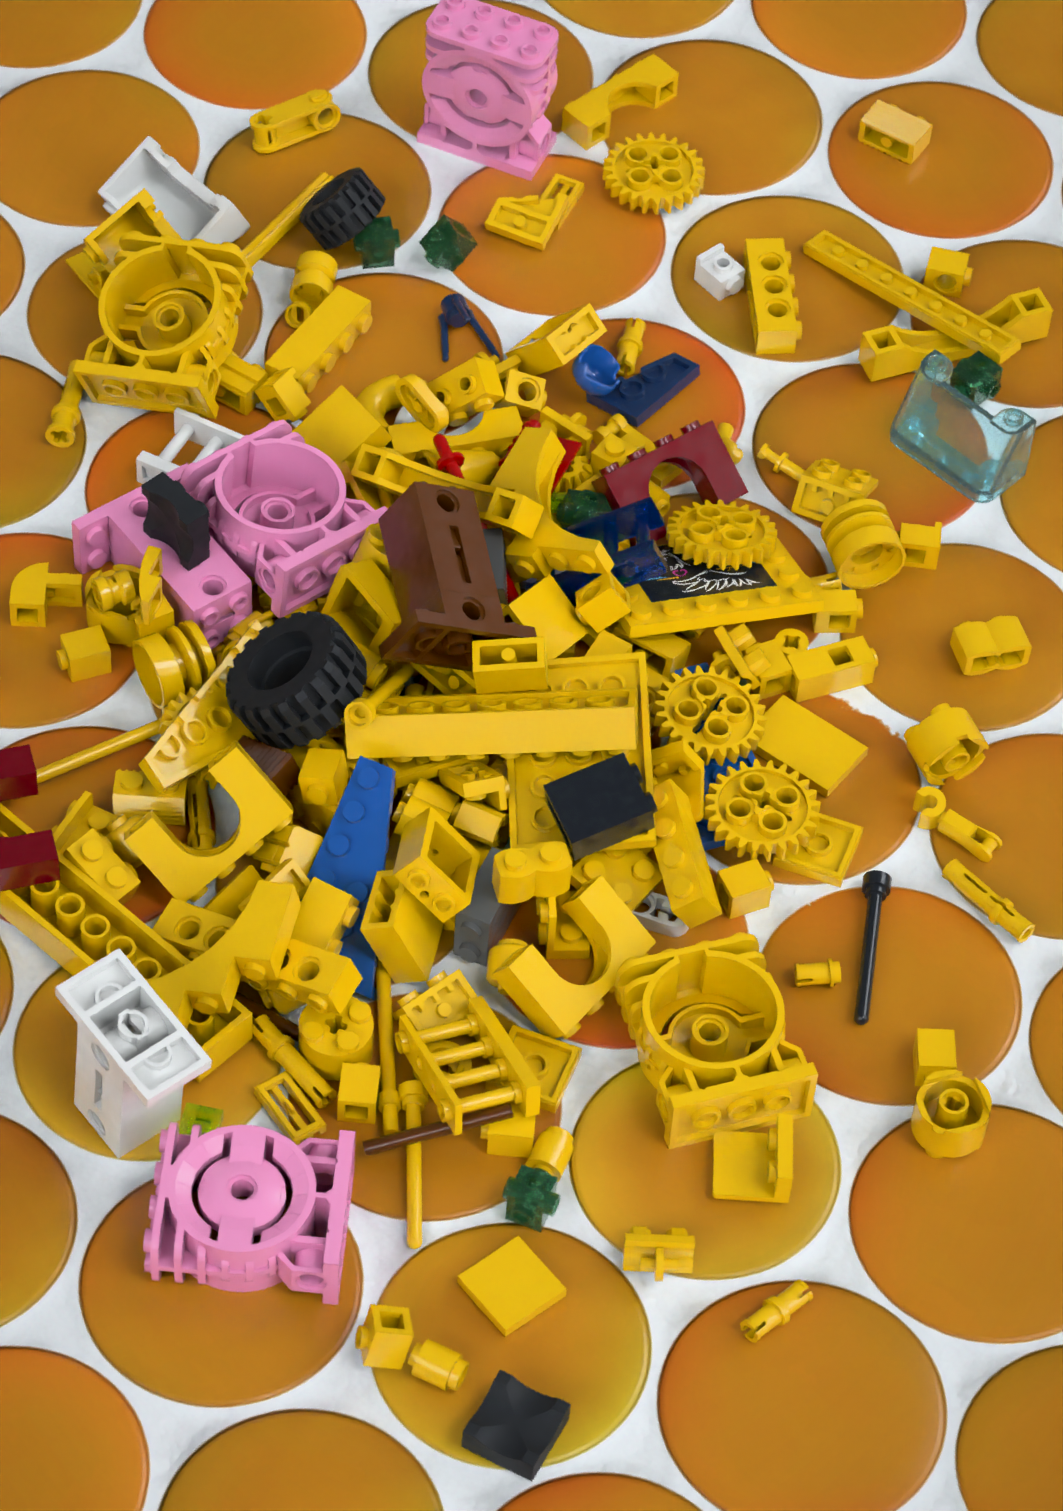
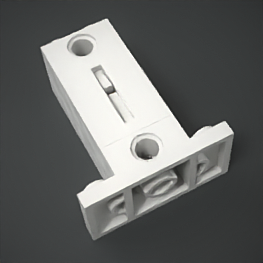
[55,948,212,1159]

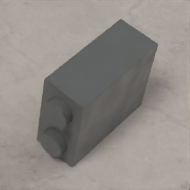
[453,847,522,967]

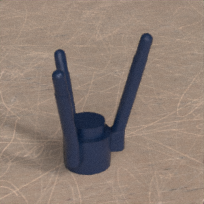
[438,293,500,362]

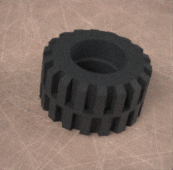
[299,167,386,250]

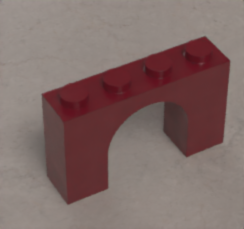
[591,420,748,549]
[0,744,60,892]

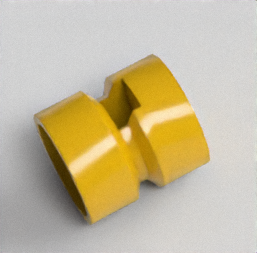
[289,250,338,311]

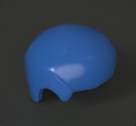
[572,344,620,397]

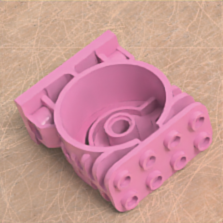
[417,0,559,181]
[180,420,388,618]
[143,1122,355,1305]

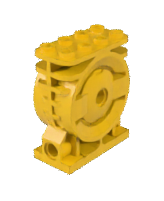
[73,231,253,419]
[614,932,818,1149]

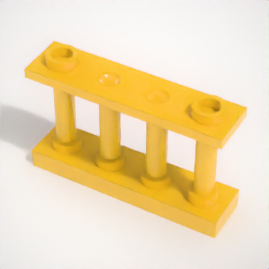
[395,996,541,1136]

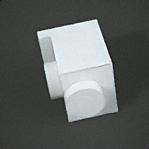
[694,243,745,301]

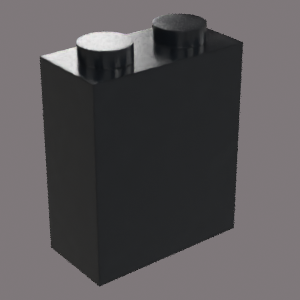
[543,752,658,861]

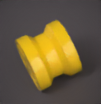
[775,628,809,657]

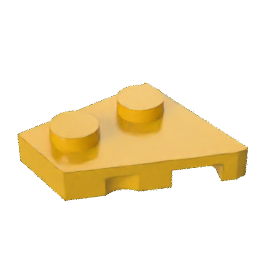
[485,194,569,251]

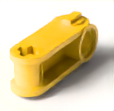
[249,89,341,154]

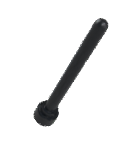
[854,870,892,1025]

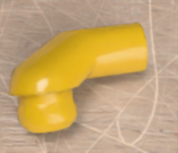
[717,422,743,465]

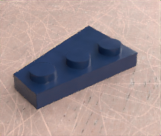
[586,352,700,427]

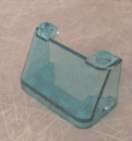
[889,349,1037,503]

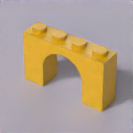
[124,740,294,903]
[492,875,656,1040]

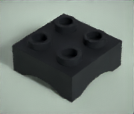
[141,472,210,571]
[461,1369,571,1482]

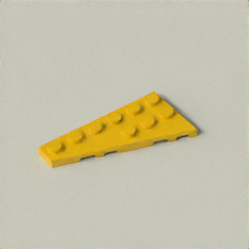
[138,620,263,794]

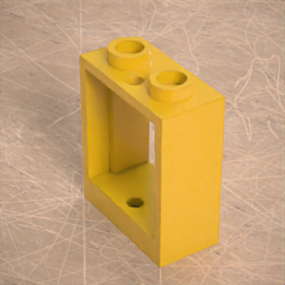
[505,303,607,376]
[321,559,402,667]
[393,806,480,923]

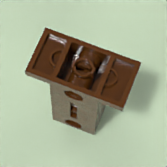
[378,481,537,672]

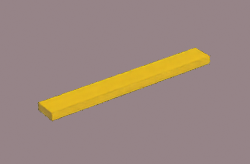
[803,230,1021,365]

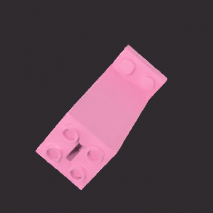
[71,463,252,649]

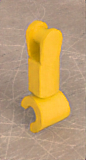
[913,786,1002,862]

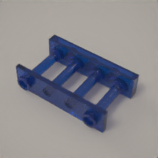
[526,497,668,606]

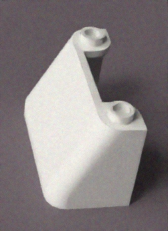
[97,135,251,244]

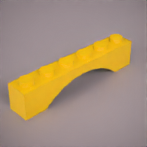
[858,288,1053,382]
[350,443,545,539]

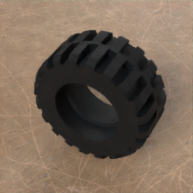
[226,611,367,749]

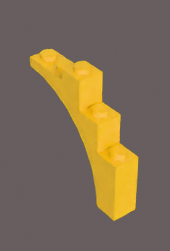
[489,427,614,579]
[147,880,301,1030]

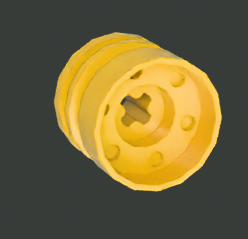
[820,499,906,589]
[132,620,217,709]

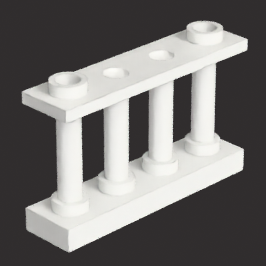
[136,407,244,513]

